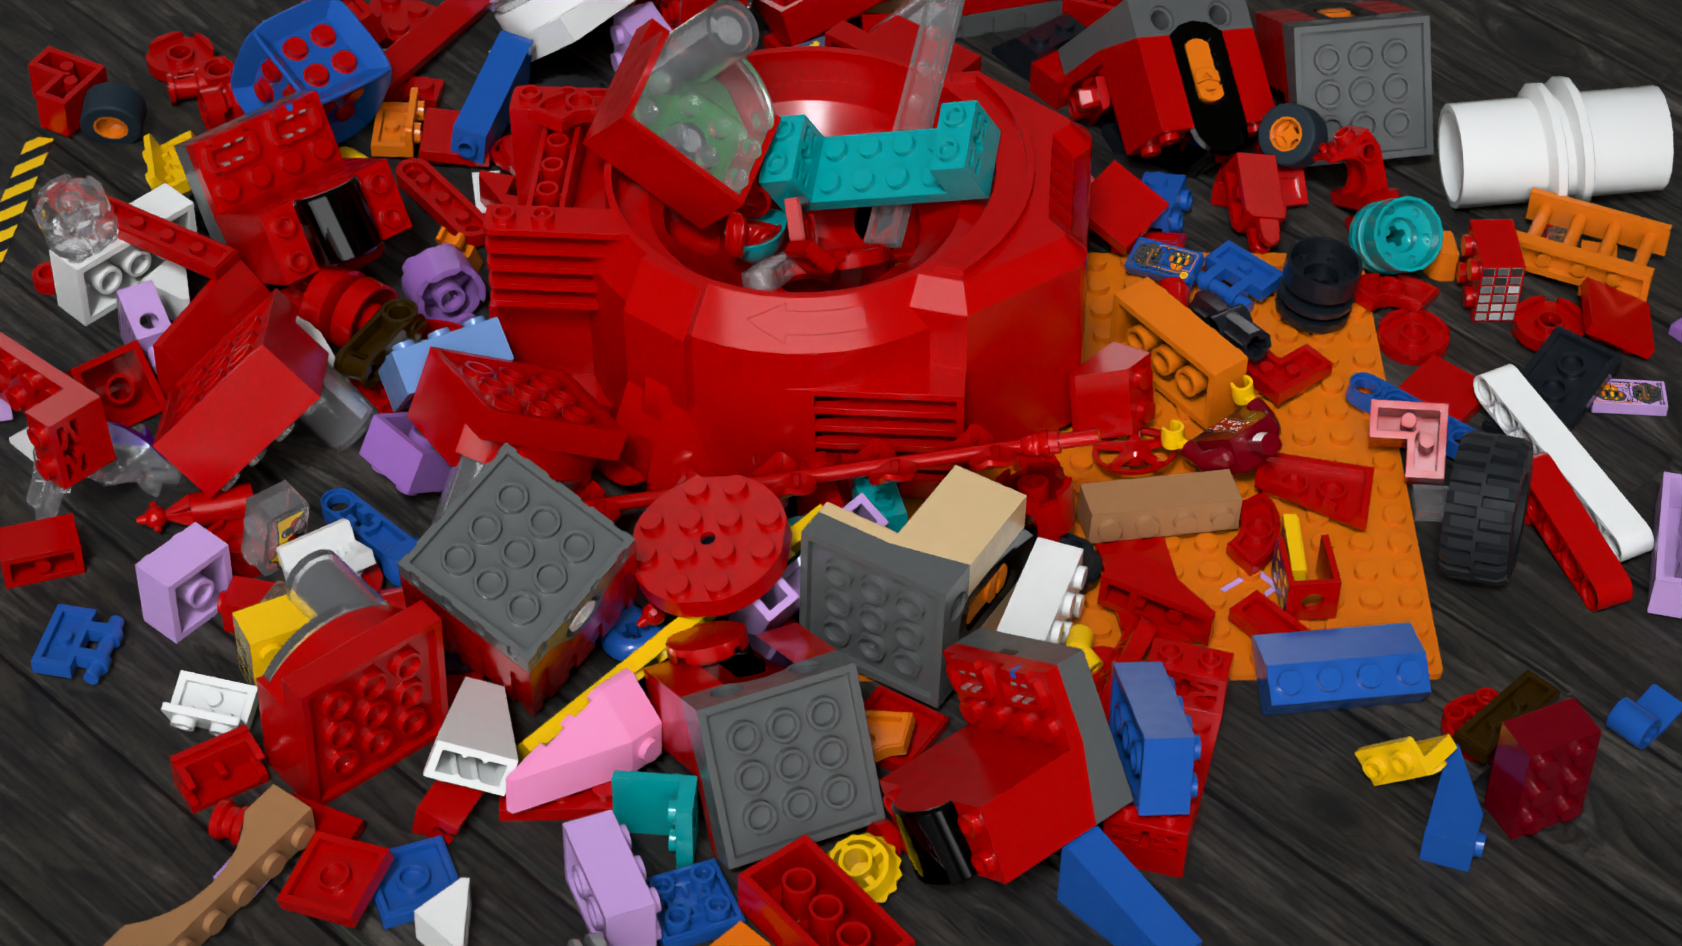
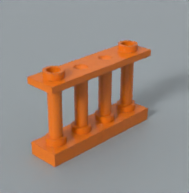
[1516,187,1672,302]

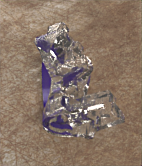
[26,421,182,520]

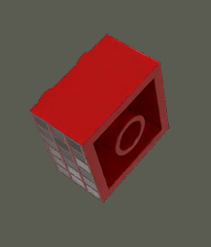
[1456,219,1526,322]

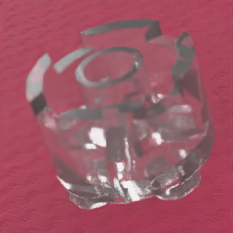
[32,174,119,264]

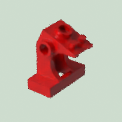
[1312,125,1399,210]

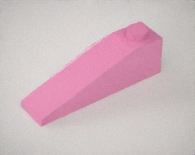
[506,668,662,814]

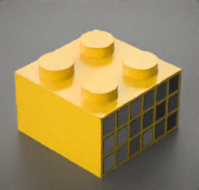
[232,590,325,686]

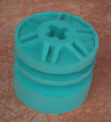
[1348,196,1444,276]

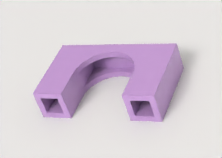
[728,493,889,646]

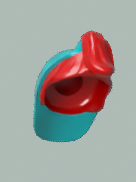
[724,208,787,264]

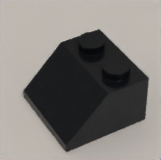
[991,12,1087,82]

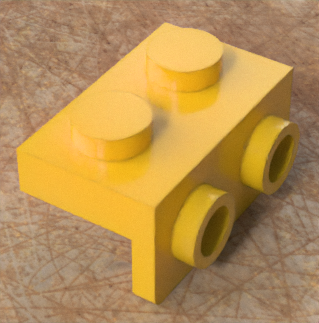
[142,130,195,194]
[1355,734,1457,786]

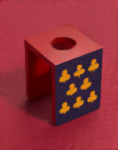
[1271,535,1342,621]

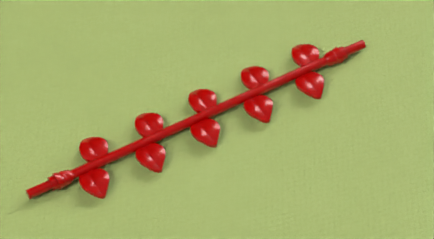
[572,424,1101,522]

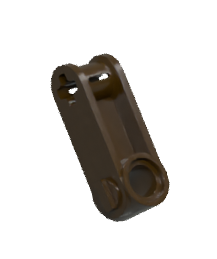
[333,298,427,388]

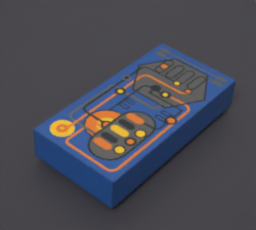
[1124,237,1206,289]

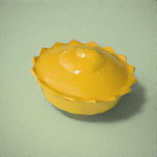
[826,833,902,903]

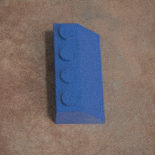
[1251,622,1432,716]

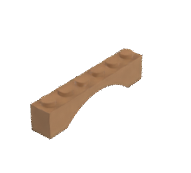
[103,784,316,946]

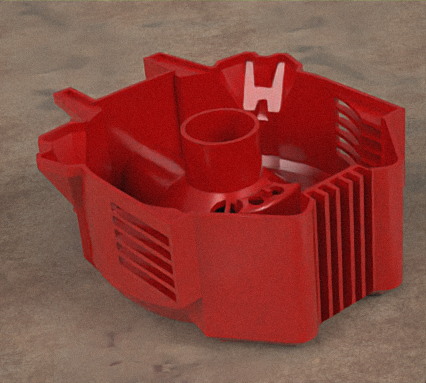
[483,46,1092,498]

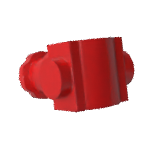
[166,55,234,104]

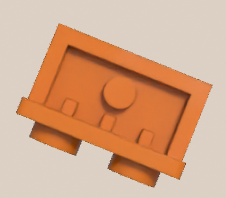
[371,88,426,158]

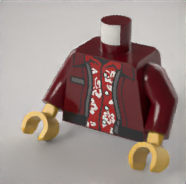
[1161,375,1282,474]

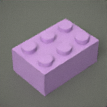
[563,809,662,946]

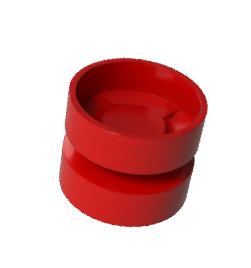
[300,262,398,349]

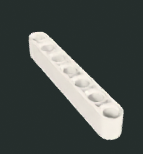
[1473,364,1654,563]

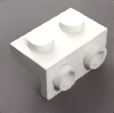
[276,518,376,590]
[161,670,259,736]

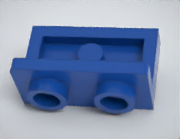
[1141,172,1193,233]

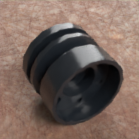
[1275,236,1363,334]

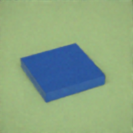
[372,835,459,929]

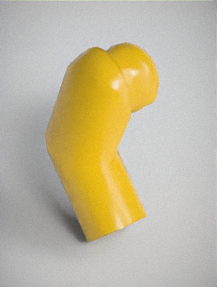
[1065,624,1103,675]

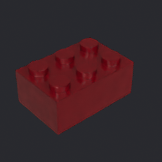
[1484,697,1602,840]

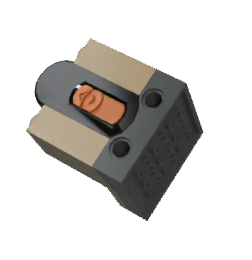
[799,465,1038,709]

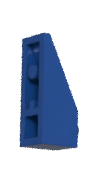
[1419,743,1487,872]

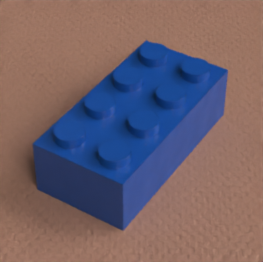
[1108,662,1201,816]

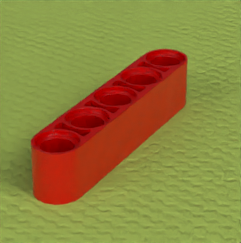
[1526,451,1633,612]

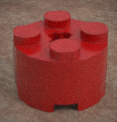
[995,462,1076,543]

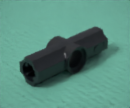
[1188,290,1272,362]

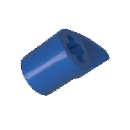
[1606,684,1682,750]

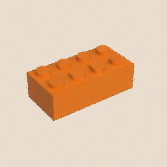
[1109,276,1248,430]

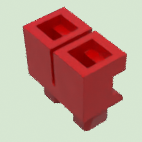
[1067,75,1117,127]

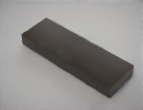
[1453,669,1561,765]

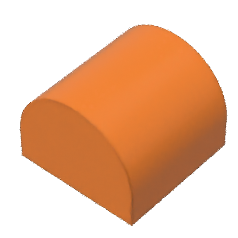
[1423,231,1459,281]

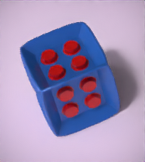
[230,0,392,144]

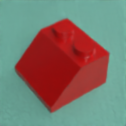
[64,340,166,427]
[1068,341,1156,439]

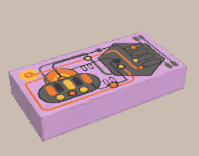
[1591,379,1668,416]

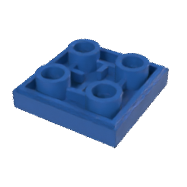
[645,858,746,946]

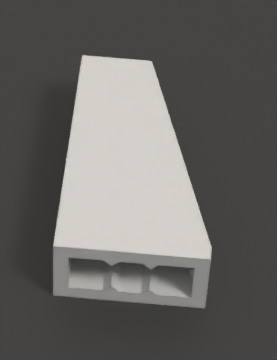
[423,677,518,796]

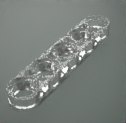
[741,251,796,291]

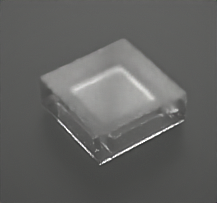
[1412,484,1449,522]

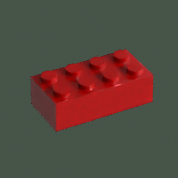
[738,834,916,946]

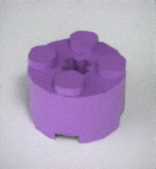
[401,243,486,326]

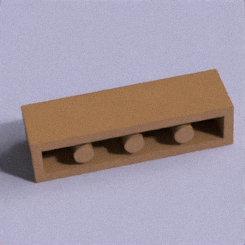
[1076,469,1243,544]

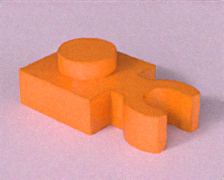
[435,226,483,273]

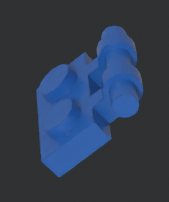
[1194,240,1283,312]
[31,604,125,685]

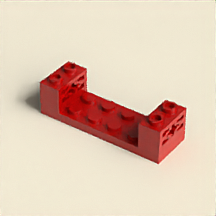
[0,332,116,490]
[1103,637,1234,879]

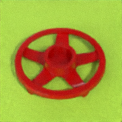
[1092,427,1178,476]

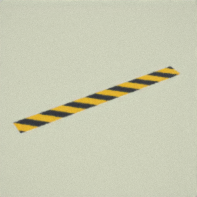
[0,136,53,266]

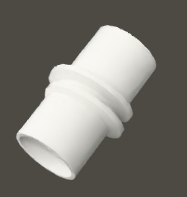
[1438,76,1674,209]

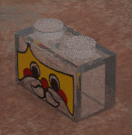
[241,480,310,577]

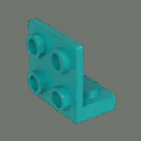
[612,770,698,869]

